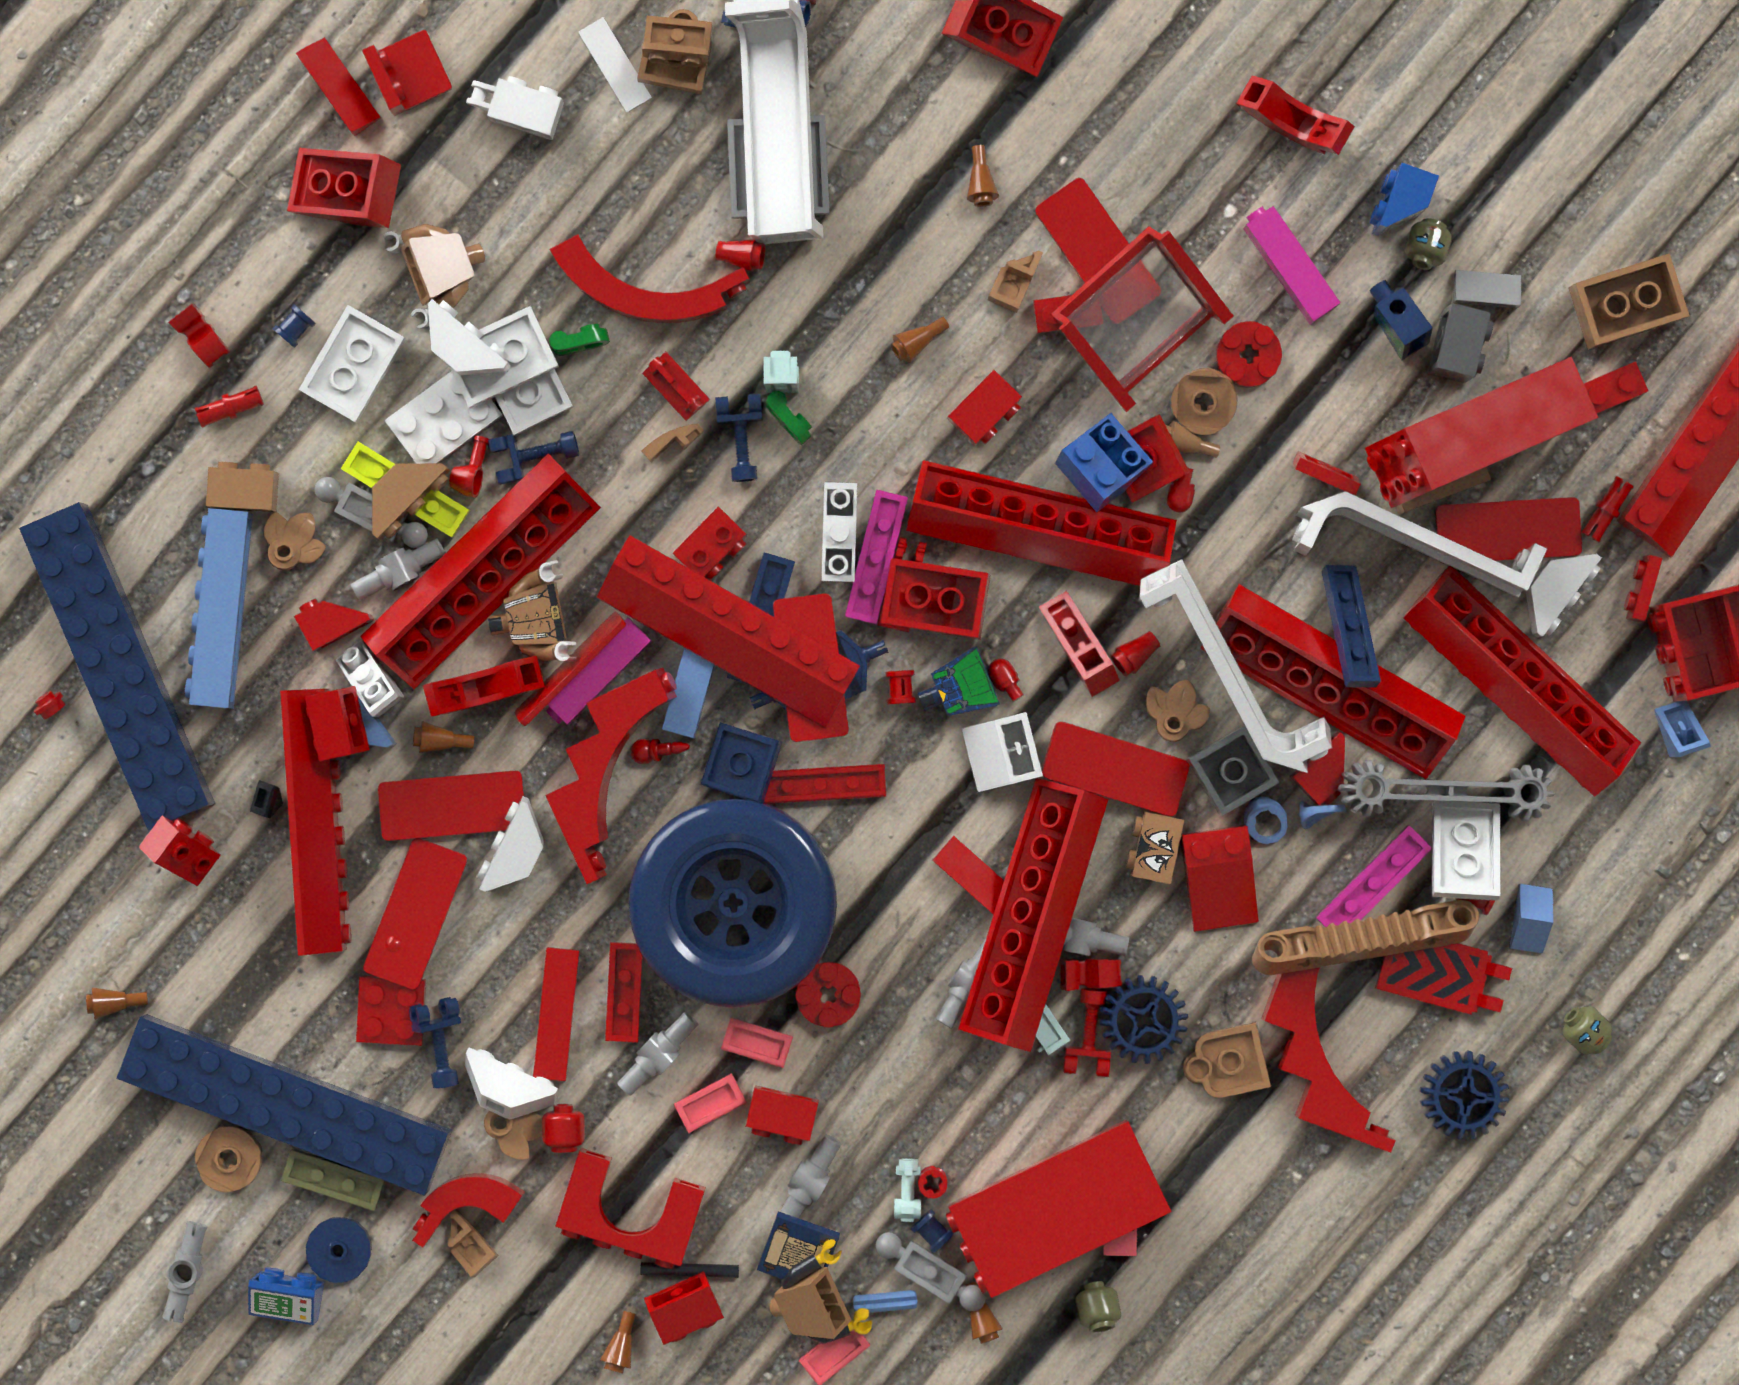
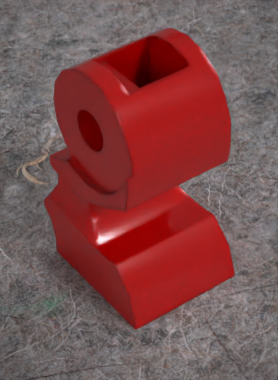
[168,304,230,368]
[1059,958,1122,991]

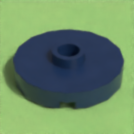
[306,1217,372,1283]

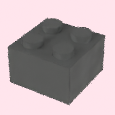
[1427,303,1494,383]
[1186,725,1279,816]

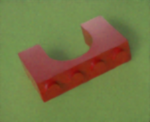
[555,1148,706,1269]

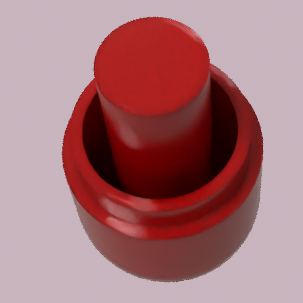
[1167,468,1195,513]
[987,658,1024,702]

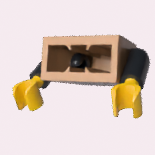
[770,1239,872,1344]

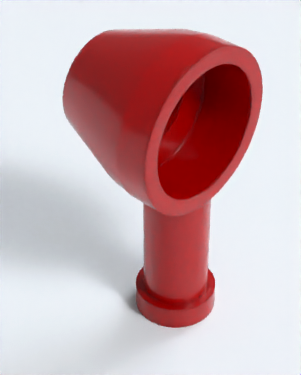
[449,436,490,498]

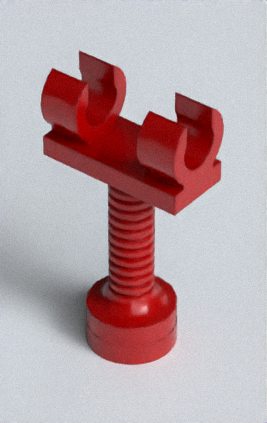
[1063,988,1111,1077]

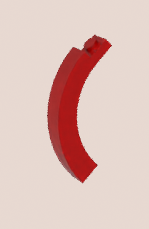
[549,234,750,323]

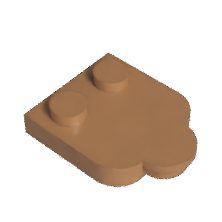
[637,9,712,95]
[1183,1022,1271,1098]

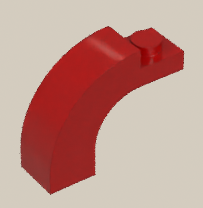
[1236,75,1355,155]
[422,656,545,717]
[412,1173,525,1248]

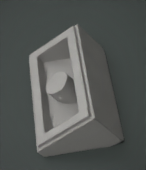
[1452,270,1521,308]

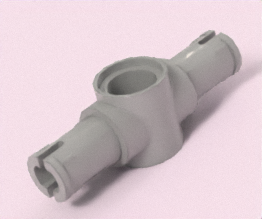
[350,538,445,601]
[1062,918,1130,956]
[936,936,987,1029]
[617,1011,699,1096]
[780,1134,841,1218]
[163,1221,208,1323]

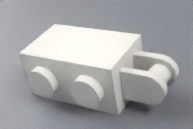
[466,76,564,140]

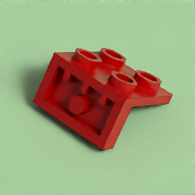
[362,30,452,116]

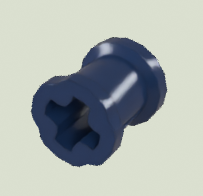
[272,304,316,348]
[911,1209,954,1253]

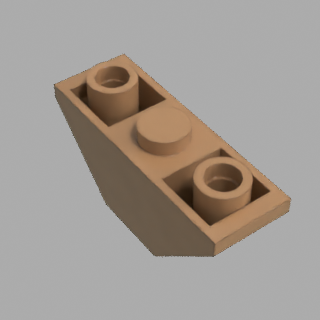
[372,463,451,540]

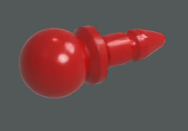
[630,739,690,765]

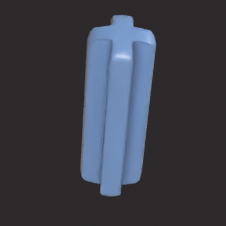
[853,1290,918,1313]

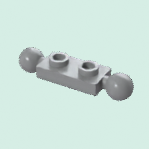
[315,477,428,548]
[876,1232,986,1311]

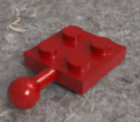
[356,936,426,1046]

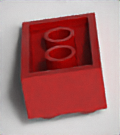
[941,0,1063,77]
[287,148,401,228]
[881,558,991,640]
[1180,825,1259,932]

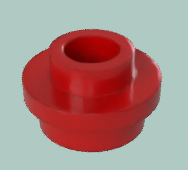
[34,690,66,720]

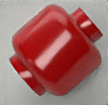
[542,1104,585,1153]

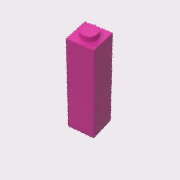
[1243,206,1341,325]
[546,617,653,725]

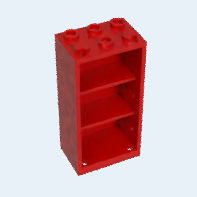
[1365,356,1599,508]
[1647,584,1739,702]
[945,1120,1172,1298]

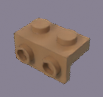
[642,15,712,67]

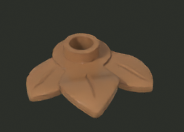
[264,512,326,570]
[1146,680,1210,742]
[484,1111,542,1160]

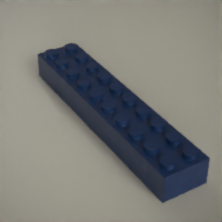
[19,502,215,830]
[116,1014,452,1196]

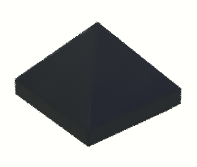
[250,780,283,819]

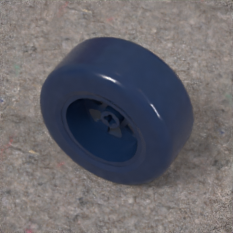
[629,799,837,1008]

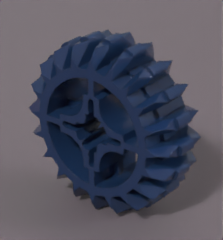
[1099,975,1188,1064]
[1420,1050,1509,1140]

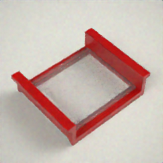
[1051,226,1234,412]

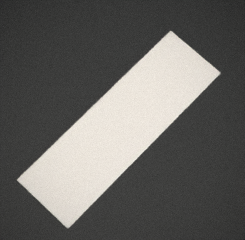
[578,17,652,112]

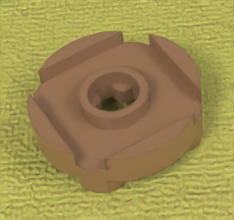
[1171,368,1238,435]
[195,1125,263,1192]

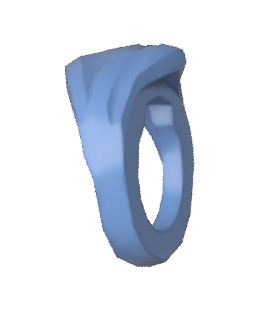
[1243,796,1288,844]
[1299,801,1347,829]

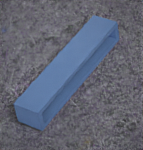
[185,508,253,709]

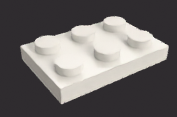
[298,305,406,423]
[450,306,559,408]
[495,369,573,436]
[385,371,503,464]
[1432,800,1500,900]

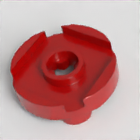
[1216,321,1282,388]
[796,962,861,1028]

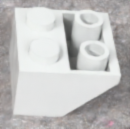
[962,712,1043,792]

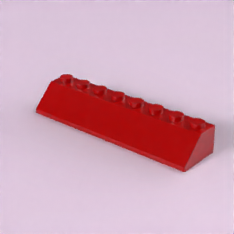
[1617,341,1739,558]
[360,453,601,689]
[906,460,1177,586]
[596,535,860,728]
[1403,566,1641,797]
[1200,584,1466,780]
[280,688,352,956]
[958,778,1109,1052]

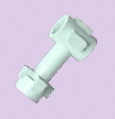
[894,1159,921,1222]

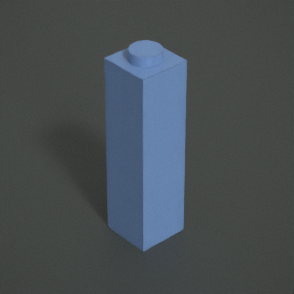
[662,648,715,738]

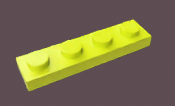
[341,441,470,538]

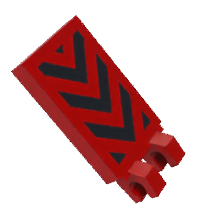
[1375,943,1513,1015]

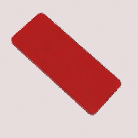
[1035,178,1161,324]
[1435,497,1582,564]
[773,594,849,742]
[514,611,627,726]
[1042,722,1190,817]
[378,770,524,841]
[363,838,468,990]

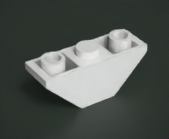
[428,299,511,376]
[822,482,857,582]
[1526,554,1602,638]
[336,640,404,717]
[477,796,544,892]
[465,1048,558,1120]

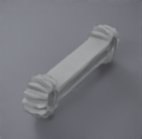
[1338,760,1555,821]

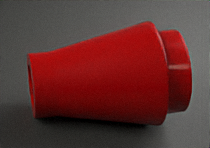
[716,239,766,272]
[1111,631,1161,677]

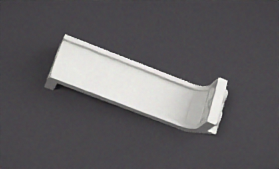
[725,0,824,244]
[1292,491,1547,598]
[1140,559,1332,773]

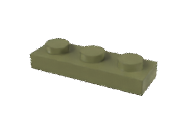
[281,1148,385,1211]

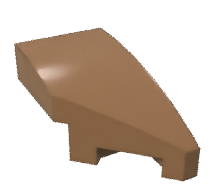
[987,251,1043,313]
[641,423,704,463]
[448,1209,499,1277]

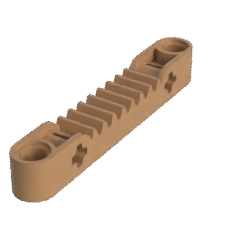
[1252,900,1479,975]

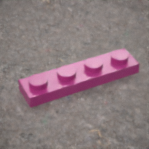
[845,489,908,625]
[1315,825,1432,927]

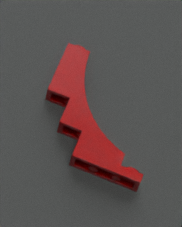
[545,667,677,884]
[1261,967,1396,1153]

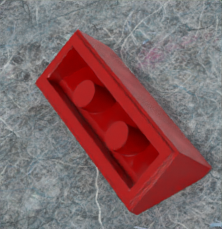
[296,37,381,136]
[932,835,1004,915]

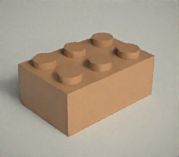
[1568,253,1690,350]

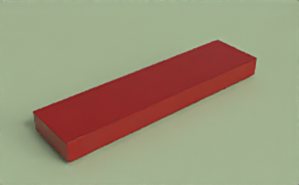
[764,764,886,804]
[533,947,580,1081]

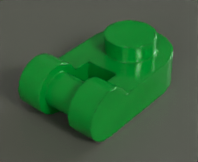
[549,324,610,356]
[766,391,812,445]

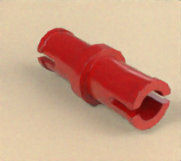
[195,385,264,428]
[1581,476,1634,543]

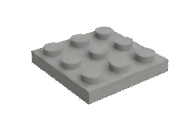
[727,115,830,219]

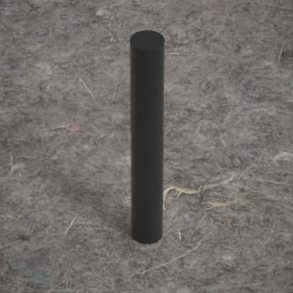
[640,1262,739,1278]

